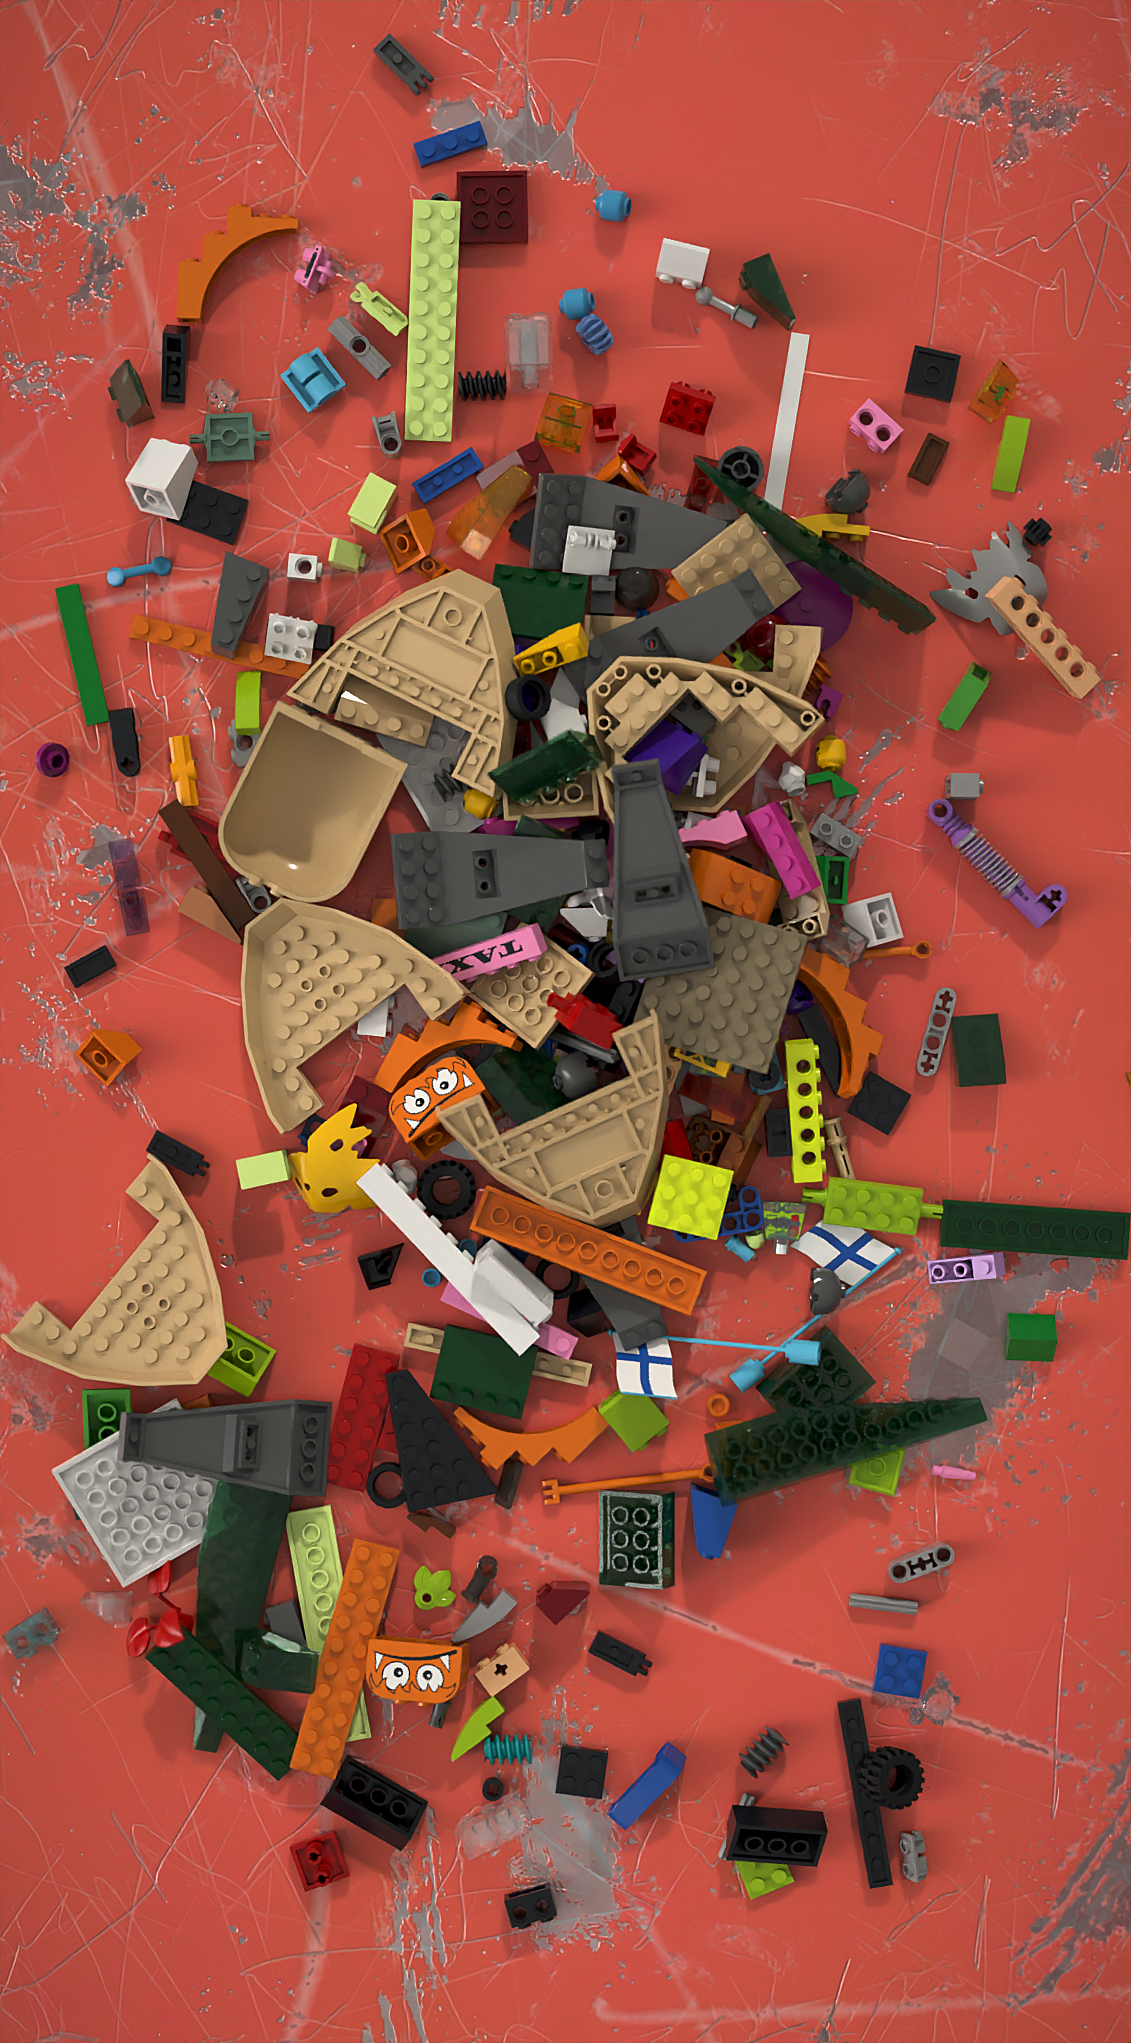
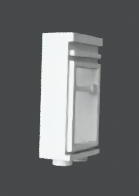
[474,1239,554,1327]

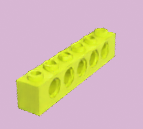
[784,1038,826,1183]

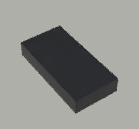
[64,945,117,988]

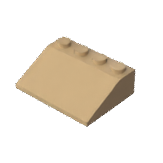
[334,673,436,749]

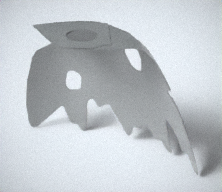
[929,521,1048,635]

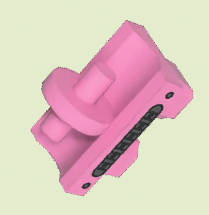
[294,245,336,294]

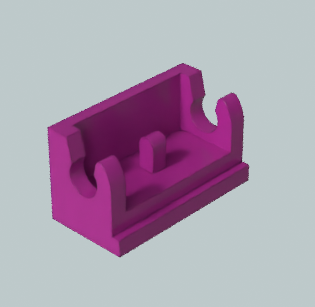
[813,684,844,723]

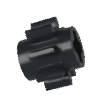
[1023,518,1052,547]

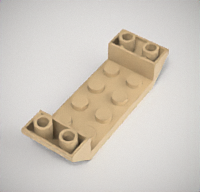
[748,799,830,941]

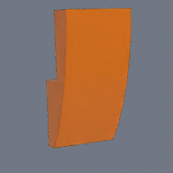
[410,553,454,582]

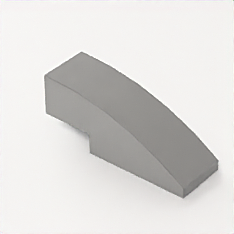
[451,1587,518,1643]

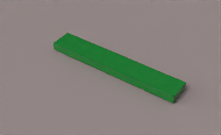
[55,583,109,726]

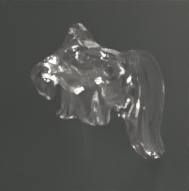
[908,1671,961,1726]

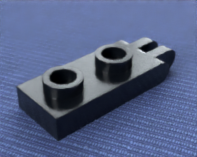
[146,1130,211,1177]
[588,1630,653,1676]

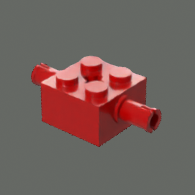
[546,992,623,1050]

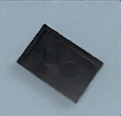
[166,480,249,545]

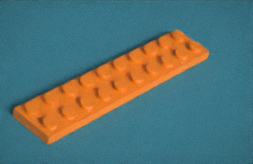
[469,1185,707,1317]
[290,1537,400,1779]

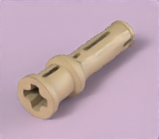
[823,1116,856,1180]

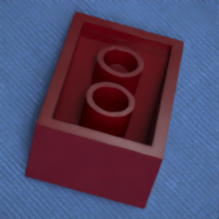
[475,439,555,518]
[338,1075,394,1159]

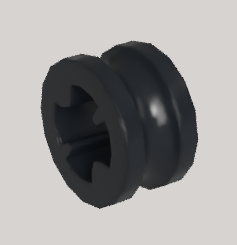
[482,1777,503,1801]

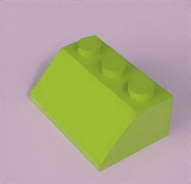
[206,1321,276,1398]

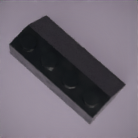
[320,1755,428,1851]
[725,1805,828,1867]

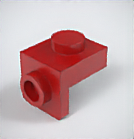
[592,403,619,443]
[618,433,657,475]

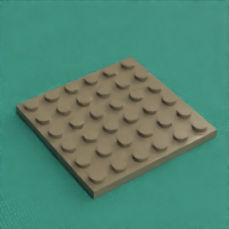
[633,906,809,1075]

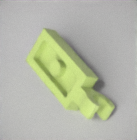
[350,282,409,336]

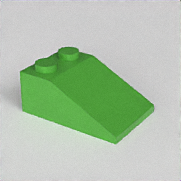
[82,1388,133,1450]

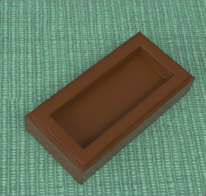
[907,433,949,486]

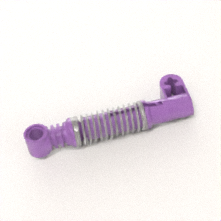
[926,799,1068,929]

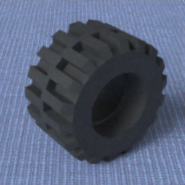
[417,1160,476,1220]
[859,1746,925,1810]

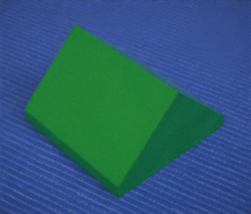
[1005,1313,1058,1362]

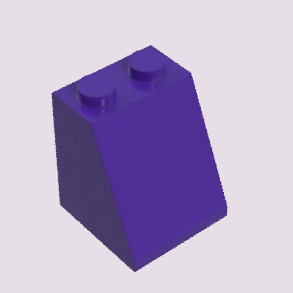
[624,720,709,796]

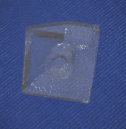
[80,1591,133,1628]

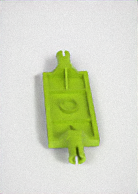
[801,1176,943,1235]

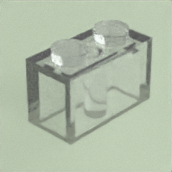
[812,914,870,969]

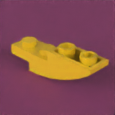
[773,514,870,546]

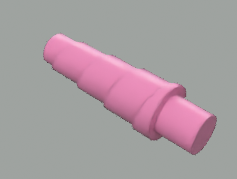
[931,1464,976,1480]

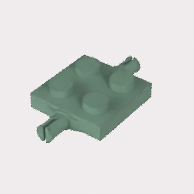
[189,412,270,463]

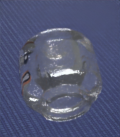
[204,378,240,414]

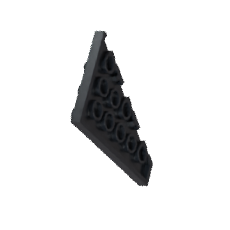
[384,1368,498,1512]

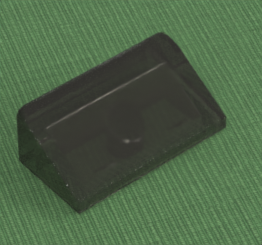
[494,1457,523,1510]

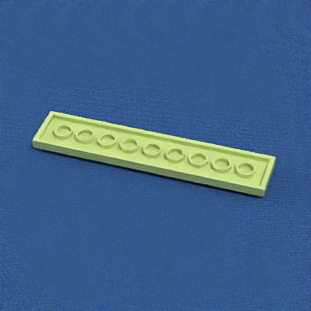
[404,199,461,442]
[284,1504,372,1742]

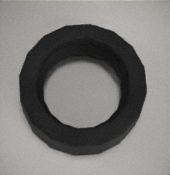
[505,675,551,722]
[587,937,620,985]
[535,1259,580,1300]
[366,1462,405,1509]

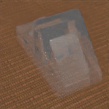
[751,764,782,811]

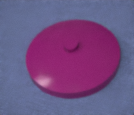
[771,560,853,652]

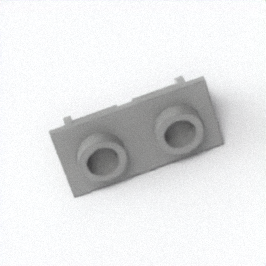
[900,1830,928,1883]

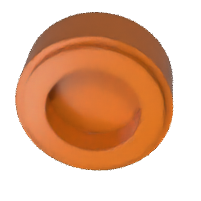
[706,1393,730,1417]

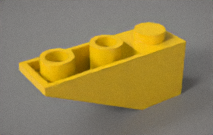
[512,623,589,677]

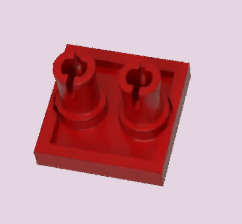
[659,381,716,436]
[289,1830,350,1892]

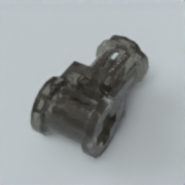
[461,1555,498,1604]

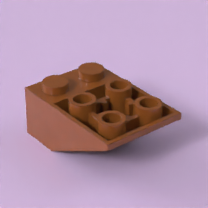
[686,1115,762,1187]

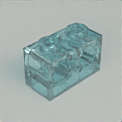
[2,1606,61,1660]

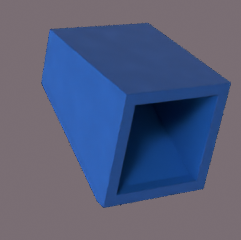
[690,1483,738,1560]

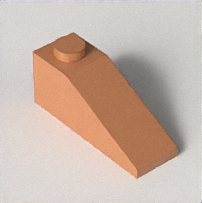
[177,885,244,945]

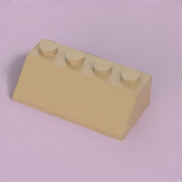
[502,768,599,821]

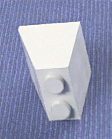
[125,438,198,520]

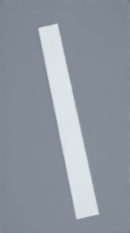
[762,332,810,515]

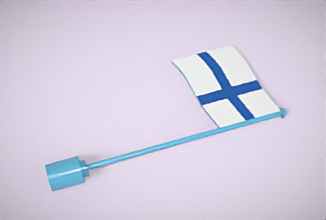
[729,1220,902,1394]
[608,1327,821,1400]

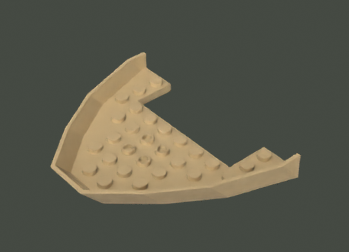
[286,569,518,800]
[585,615,824,813]
[241,898,471,1134]
[435,1008,669,1230]
[0,1153,228,1386]

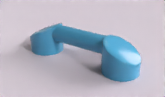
[107,556,172,588]
[422,1239,478,1287]

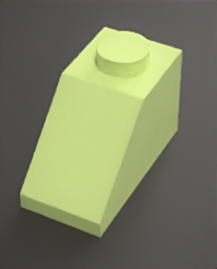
[328,537,367,573]

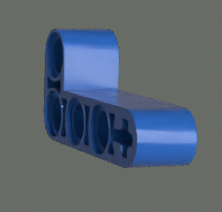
[672,1185,764,1243]
[607,1741,687,1830]

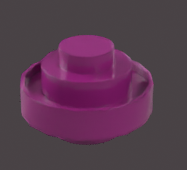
[35,742,70,777]

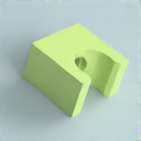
[348,472,398,535]
[236,1149,292,1190]

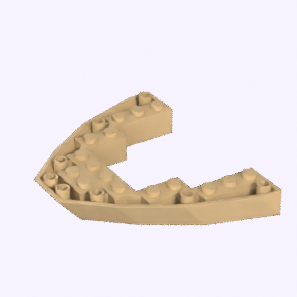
[587,656,825,888]

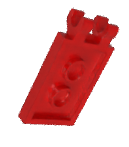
[158,810,239,882]

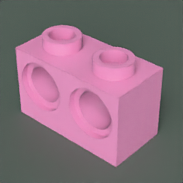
[848,398,904,455]

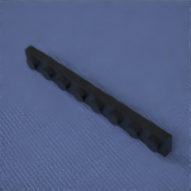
[837,1697,893,1889]

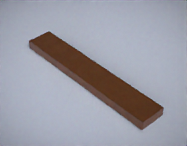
[158,799,256,929]

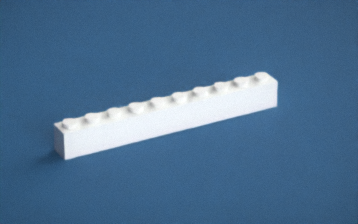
[356,1163,540,1356]

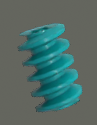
[484,1734,532,1765]

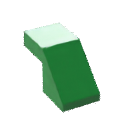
[805,771,858,800]

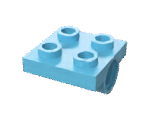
[280,347,346,414]

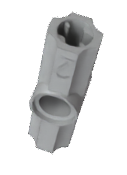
[328,315,392,381]

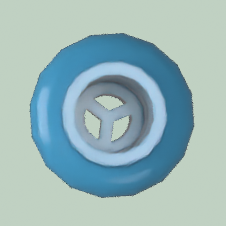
[595,189,632,222]
[559,288,595,320]

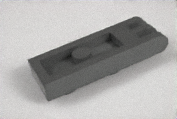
[373,33,434,96]

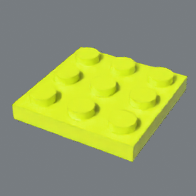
[647,1154,734,1240]

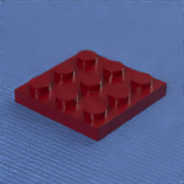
[457,170,528,244]

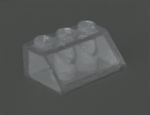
[457,1793,533,1861]

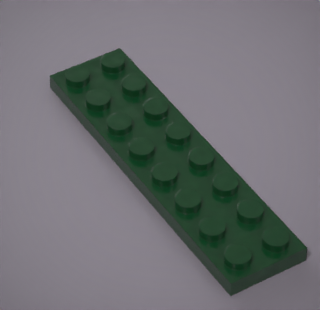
[939,1199,1131,1260]
[145,1624,299,1781]

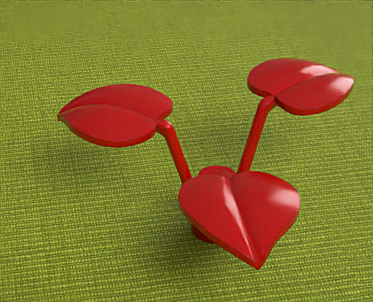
[126,1560,194,1657]

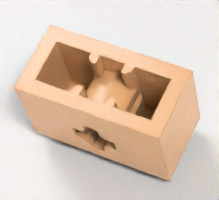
[475,1642,530,1697]

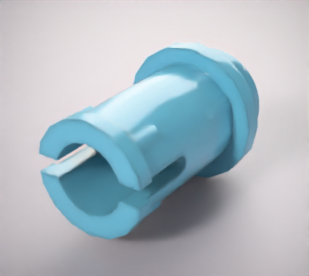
[724,1234,755,1263]

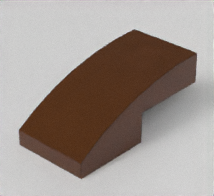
[407,1511,456,1539]

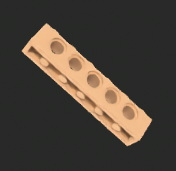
[984,576,1101,699]

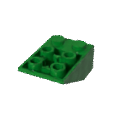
[777,855,849,905]

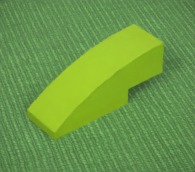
[991,415,1031,494]
[235,671,262,736]
[451,1694,505,1761]

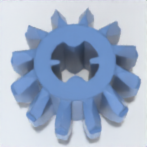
[576,313,614,356]

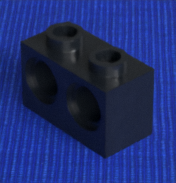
[763,1108,793,1158]
[504,1882,557,1929]

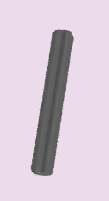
[549,1026,620,1064]

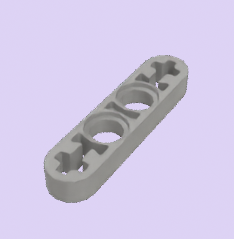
[916,987,957,1076]

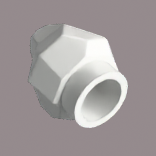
[778,761,806,797]
[390,1159,418,1195]

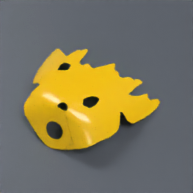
[287,1103,380,1213]

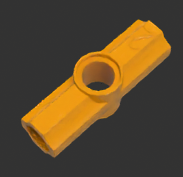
[169,735,199,808]

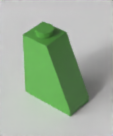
[938,662,992,731]

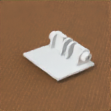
[562,525,616,576]
[264,613,318,664]

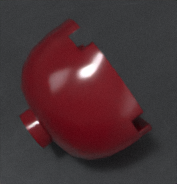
[744,613,790,660]

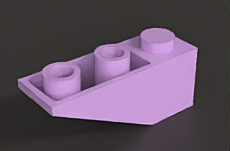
[927,1251,1006,1284]

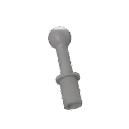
[695,287,759,329]

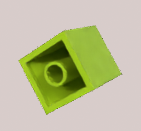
[598,1389,670,1452]

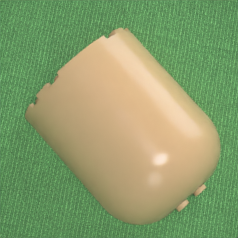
[218,700,408,902]

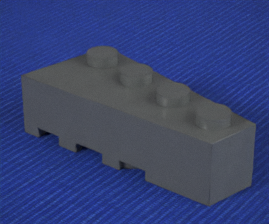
[211,551,270,661]

